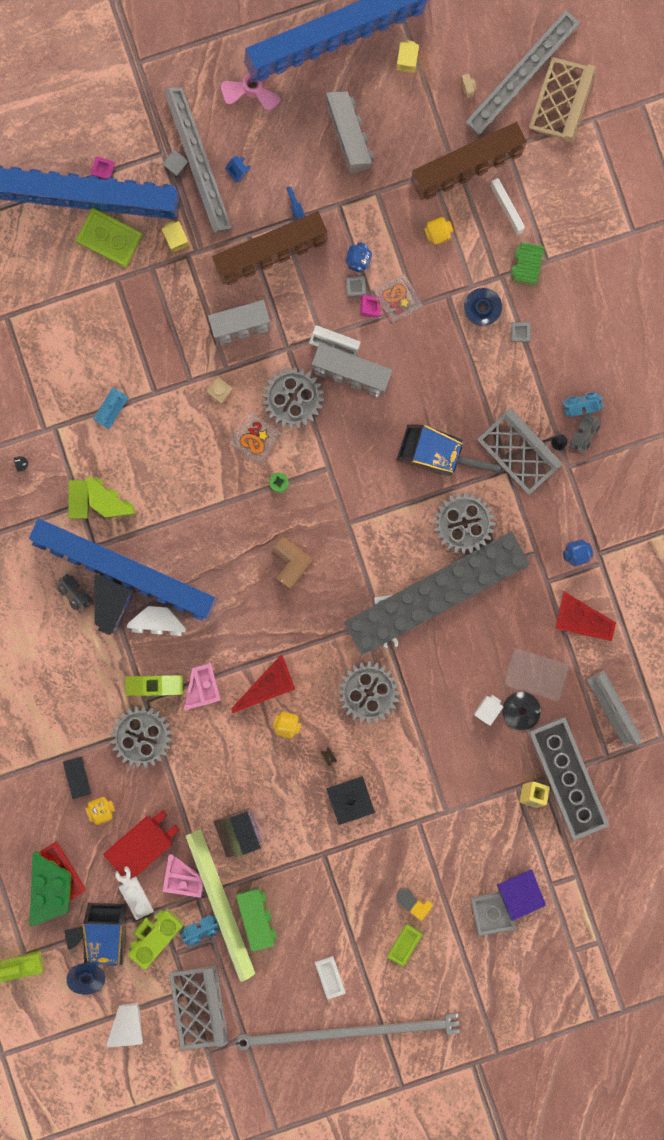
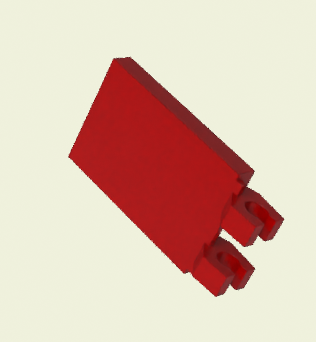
[103,810,180,879]

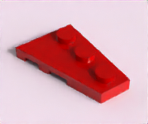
[555,591,616,641]

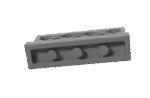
[477,408,563,495]
[586,670,642,747]
[169,965,229,1050]

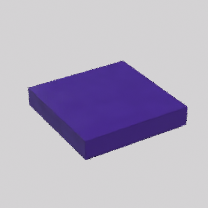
[496,869,546,921]

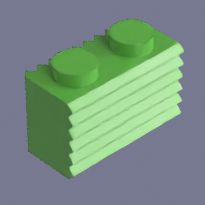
[510,242,544,287]

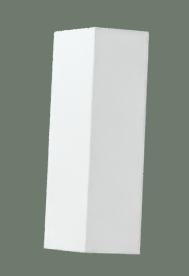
[309,325,360,356]

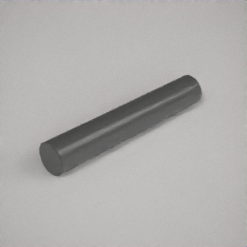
[456,456,501,473]

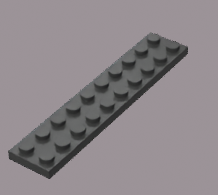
[344,531,530,656]

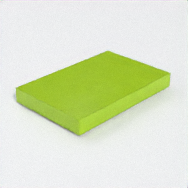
[75,208,143,268]

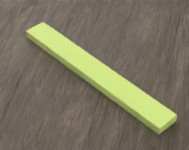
[186,829,255,982]

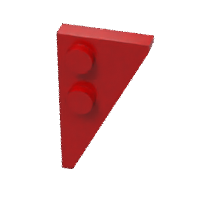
[231,655,295,713]

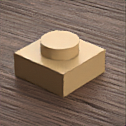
[460,73,476,99]
[206,377,233,404]

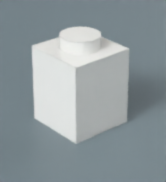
[473,695,503,726]

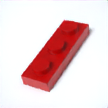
[39,841,87,901]

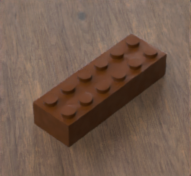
[411,122,527,200]
[212,211,328,285]

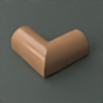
[272,536,314,589]

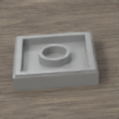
[470,892,516,936]

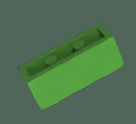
[236,887,277,952]

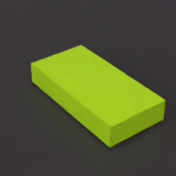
[68,480,89,519]
[387,923,423,967]

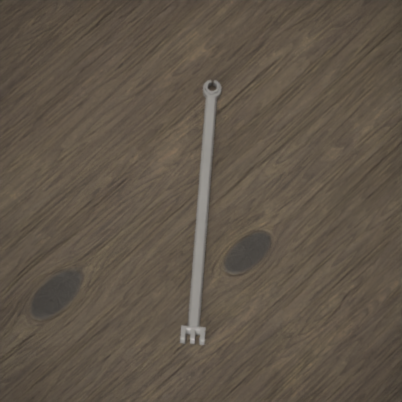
[236,1013,460,1050]

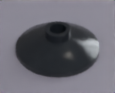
[502,692,541,730]

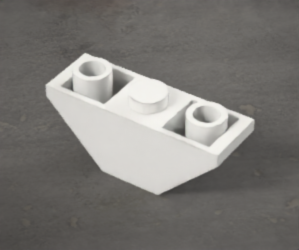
[127,606,186,636]

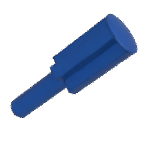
[286,186,305,220]

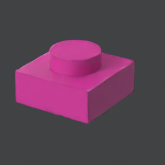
[91,156,115,180]
[360,295,381,318]

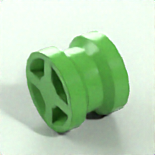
[269,473,289,493]

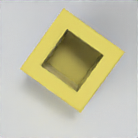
[396,41,419,73]
[162,221,190,253]
[519,781,550,808]

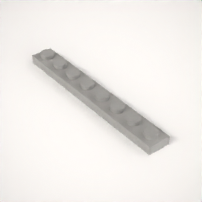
[465,10,580,136]
[164,87,232,233]

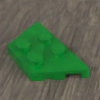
[29,851,71,926]

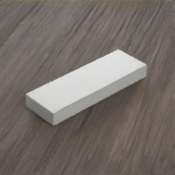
[490,178,525,235]

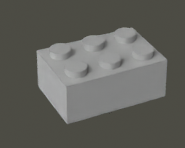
[208,300,271,345]

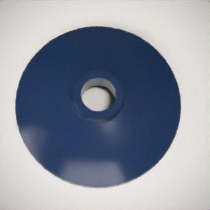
[464,288,502,326]
[66,963,105,995]

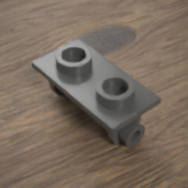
[569,413,601,455]
[56,574,92,613]

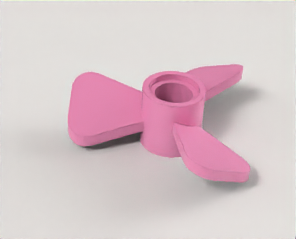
[221,74,281,111]

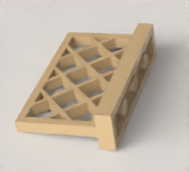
[529,57,596,144]

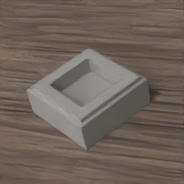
[162,150,189,177]
[346,276,366,298]
[511,322,531,342]

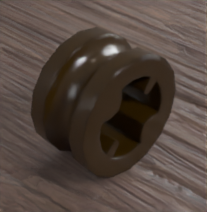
[321,747,337,766]

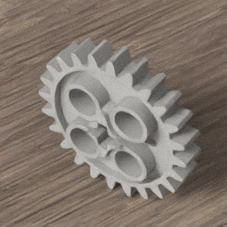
[262,367,324,429]
[433,492,496,554]
[338,661,400,724]
[110,706,173,768]

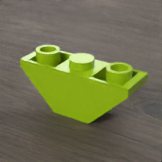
[86,476,136,519]
[125,675,183,696]

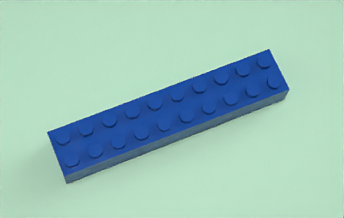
[244,0,428,82]
[0,166,180,220]
[28,518,218,621]

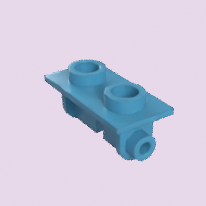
[93,387,129,429]
[562,392,603,417]
[180,915,220,946]

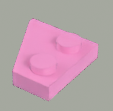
[184,663,221,710]
[163,854,203,898]

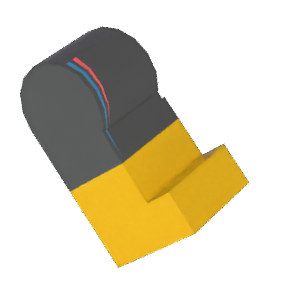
[396,887,433,921]

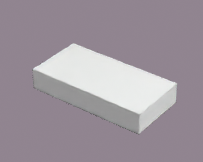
[315,956,346,1000]

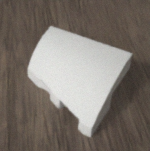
[107,1002,143,1047]

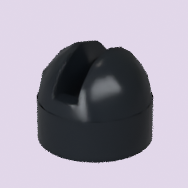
[551,434,568,451]
[13,456,28,472]

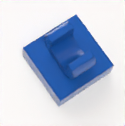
[225,155,251,183]

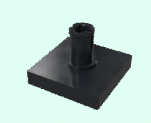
[326,776,375,825]

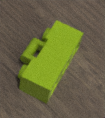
[128,908,184,970]
[0,950,45,983]

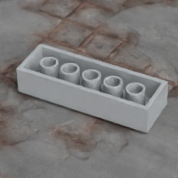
[527,717,609,841]

